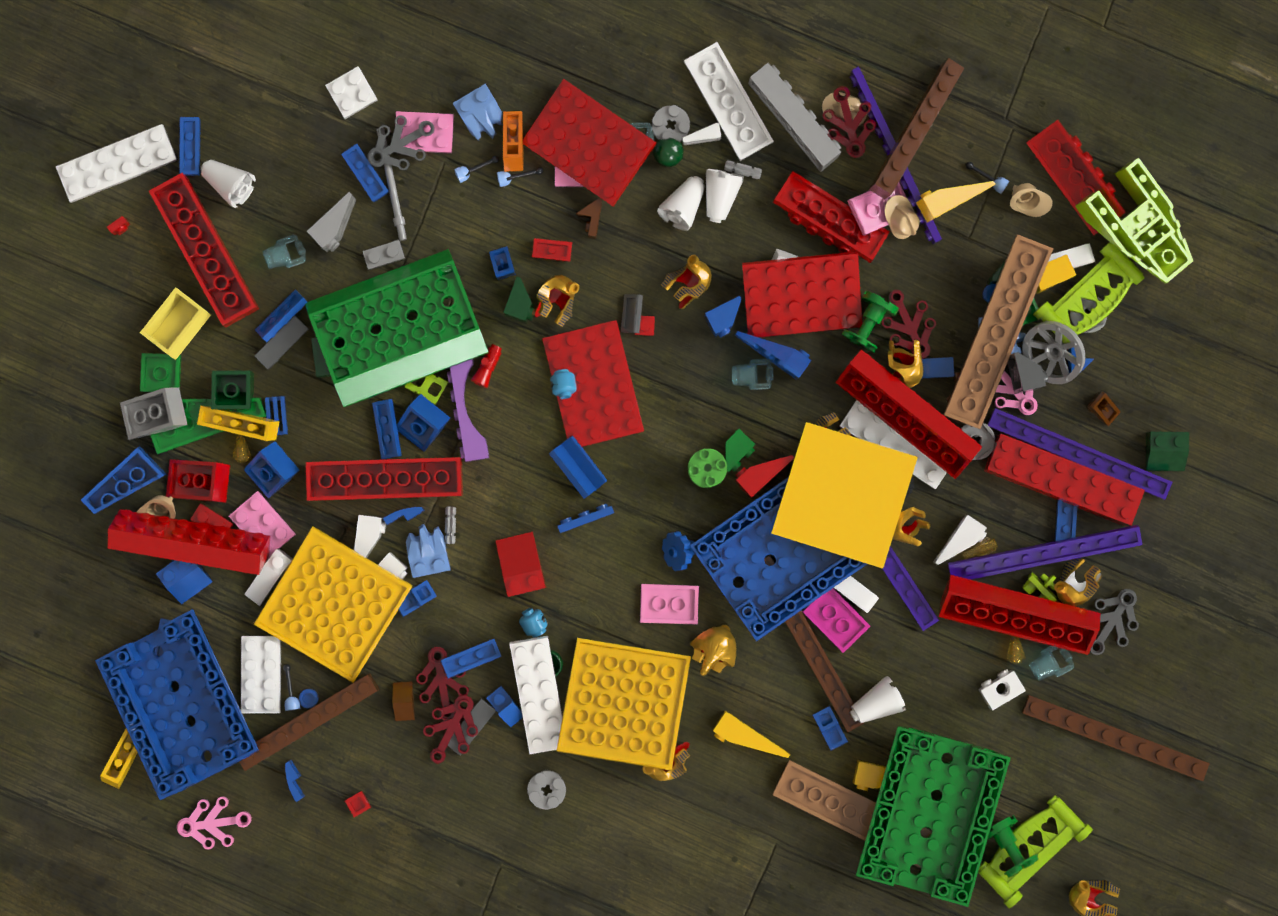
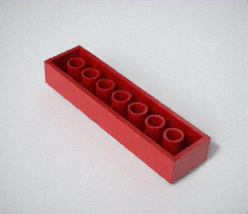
[149,173,259,327]
[835,349,982,479]
[984,434,1145,527]
[306,457,463,501]
[108,509,270,575]
[939,575,1101,655]

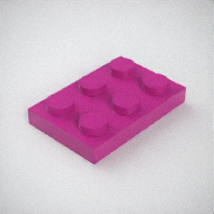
[802,588,870,653]

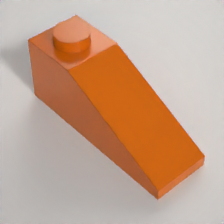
[503,111,523,172]

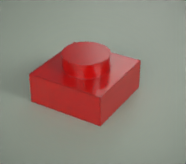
[107,216,130,235]
[635,316,655,336]
[345,791,371,817]

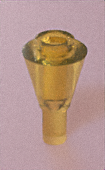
[232,434,252,463]
[962,536,998,559]
[1007,635,1026,663]

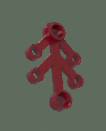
[822,86,876,158]
[881,290,936,359]
[416,647,469,721]
[423,695,478,764]

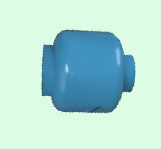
[550,369,577,399]
[519,608,548,638]

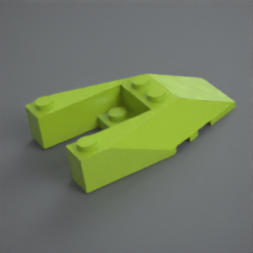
[1075,158,1193,284]

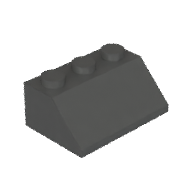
[1007,352,1048,394]

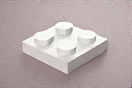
[325,67,378,119]

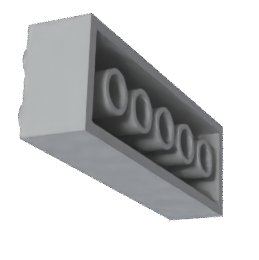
[748,63,841,172]

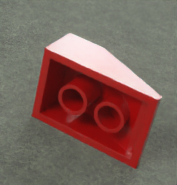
[735,455,794,498]
[166,459,230,503]
[496,532,546,597]

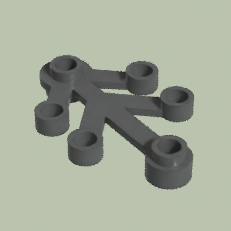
[368,115,435,170]
[1090,589,1139,655]

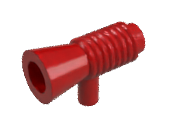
[470,344,502,389]

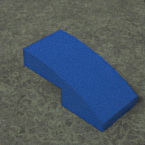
[922,357,954,379]
[383,507,425,525]
[398,580,437,617]
[813,706,848,751]
[285,760,305,802]

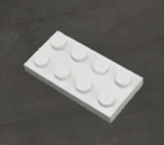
[241,636,281,713]

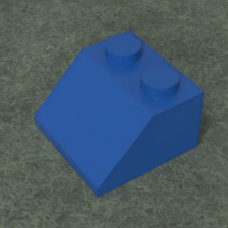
[704,296,741,338]
[397,394,450,452]
[244,441,300,499]
[156,560,213,604]

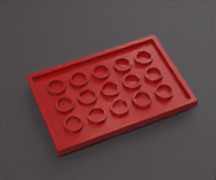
[523,79,656,207]
[742,252,862,337]
[542,320,644,447]

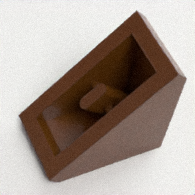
[1086,391,1121,426]
[392,681,415,721]

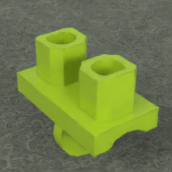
[1023,572,1057,601]

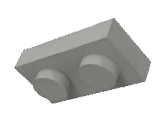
[362,240,405,270]

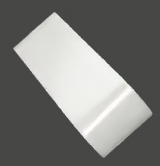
[1048,243,1095,269]
[834,576,879,613]

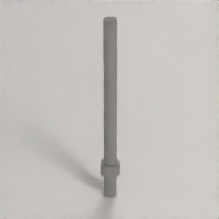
[376,128,407,241]

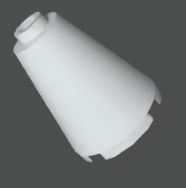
[201,160,256,208]
[706,169,744,223]
[657,176,705,231]
[850,676,906,723]

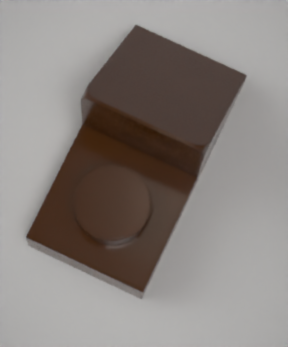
[576,198,603,239]

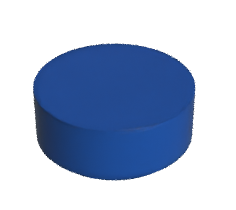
[982,284,996,303]
[299,689,319,708]

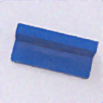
[549,436,607,499]

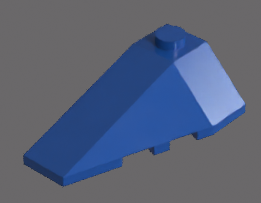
[735,331,811,380]

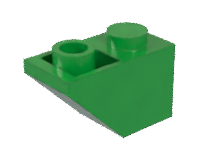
[725,429,756,472]

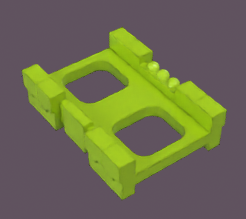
[405,374,449,405]

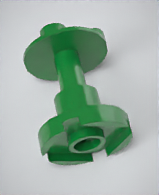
[842,291,899,353]
[987,815,1039,878]

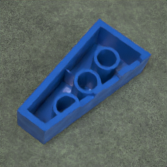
[81,446,166,514]

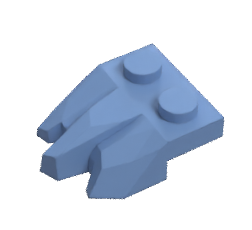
[453,84,503,140]
[406,524,450,578]

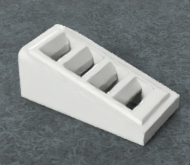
[682,122,721,145]

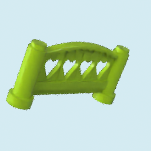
[1033,242,1145,343]
[978,795,1093,909]

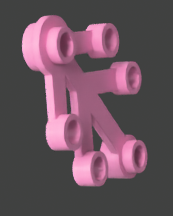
[994,370,1038,415]
[177,796,252,850]

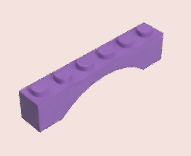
[447,359,489,462]

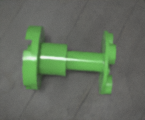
[688,449,727,488]

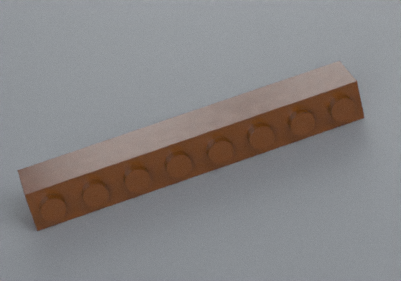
[869,58,964,200]
[239,673,380,771]

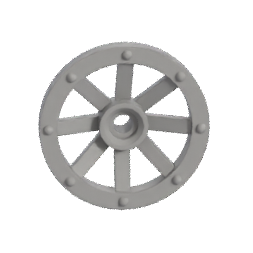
[1022,321,1085,384]

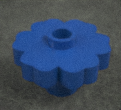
[662,531,695,571]

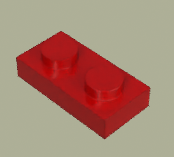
[532,238,572,262]
[190,503,234,529]

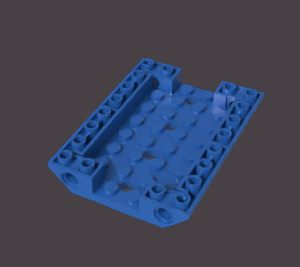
[690,477,867,641]
[95,609,259,800]

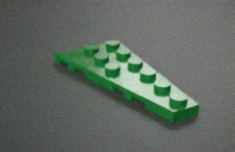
[151,398,266,454]

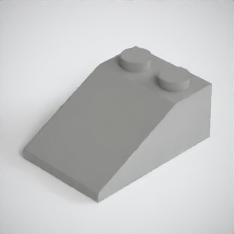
[307,192,356,252]
[120,388,188,440]

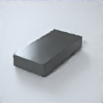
[621,294,643,333]

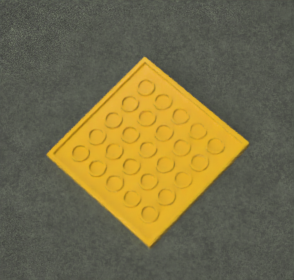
[771,422,918,569]
[254,526,413,683]
[557,638,691,771]

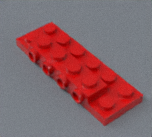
[1027,120,1126,235]
[773,171,890,263]

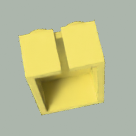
[140,287,211,360]

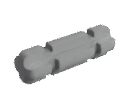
[724,160,762,179]
[445,507,456,544]

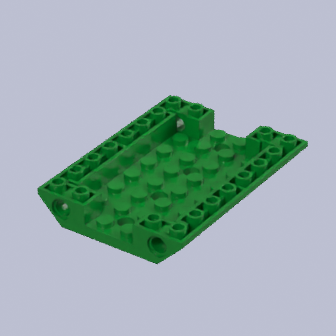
[305,249,489,407]
[856,726,1011,907]

